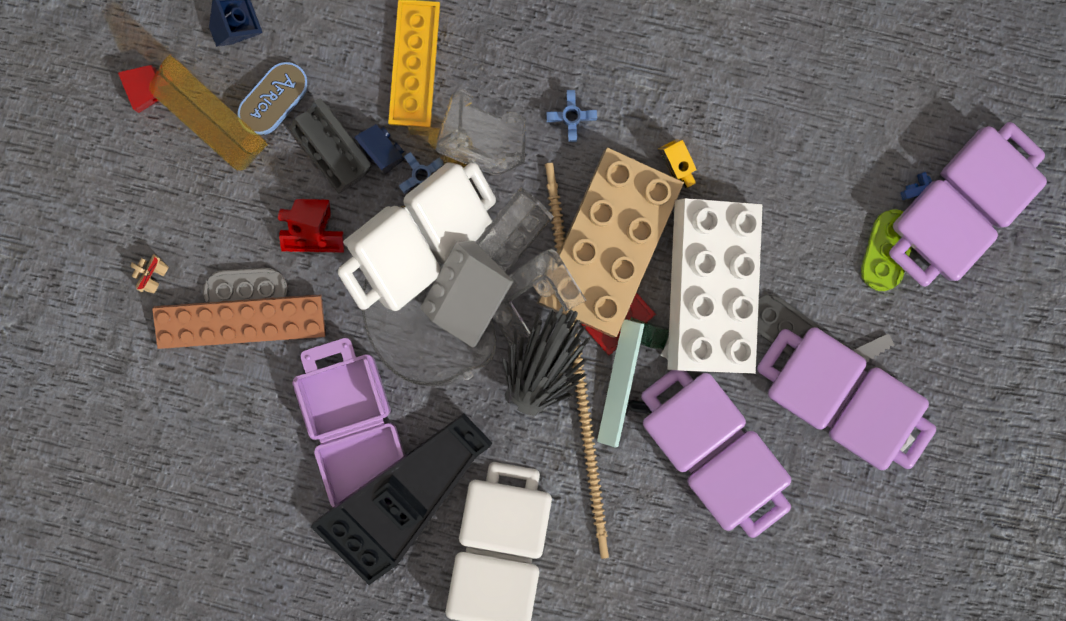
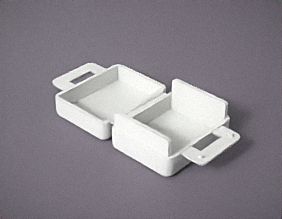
[338,162,496,311]
[445,462,552,621]

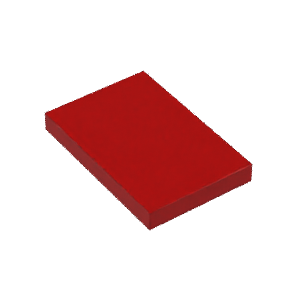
[581,292,656,356]

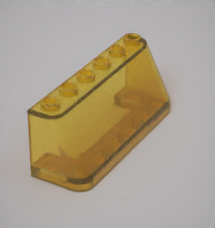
[149,54,270,171]

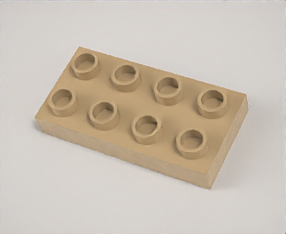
[537,147,684,338]

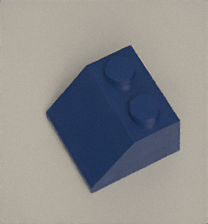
[354,124,404,175]

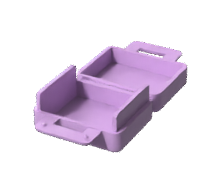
[889,122,1047,287]
[757,327,936,470]
[292,338,405,507]
[641,370,791,538]

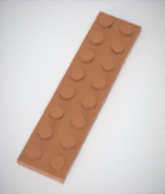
[152,294,326,349]

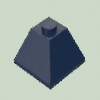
[209,0,263,47]

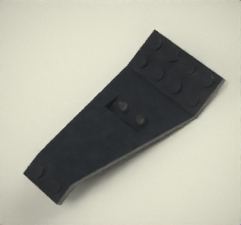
[311,413,492,585]

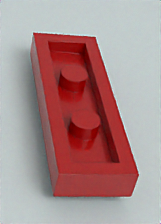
[279,230,345,253]

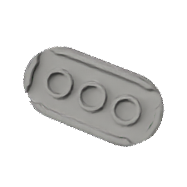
[203,268,288,302]

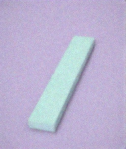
[597,319,644,447]

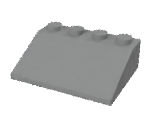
[420,241,513,347]

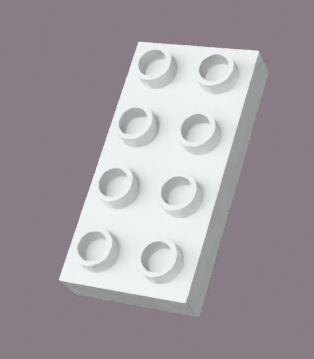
[667,198,763,374]

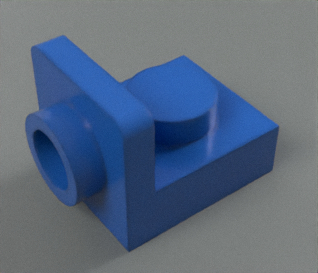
[900,172,932,200]

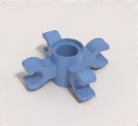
[546,90,597,142]
[399,152,445,194]

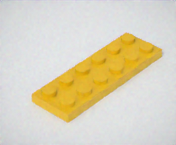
[388,0,440,128]

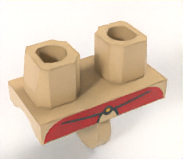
[130,254,169,293]

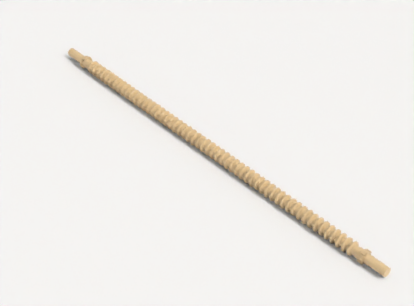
[545,163,609,559]

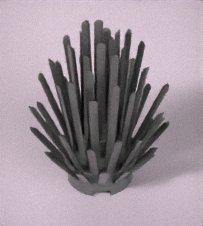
[502,307,590,416]

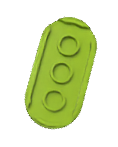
[861,209,912,291]

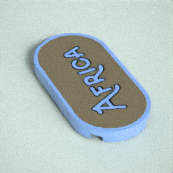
[238,62,307,135]

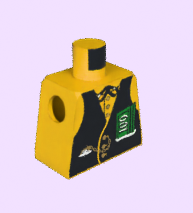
[658,139,696,188]

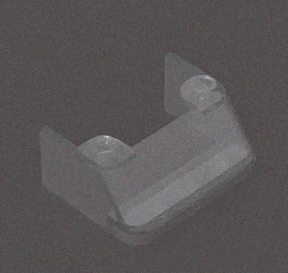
[493,249,586,347]

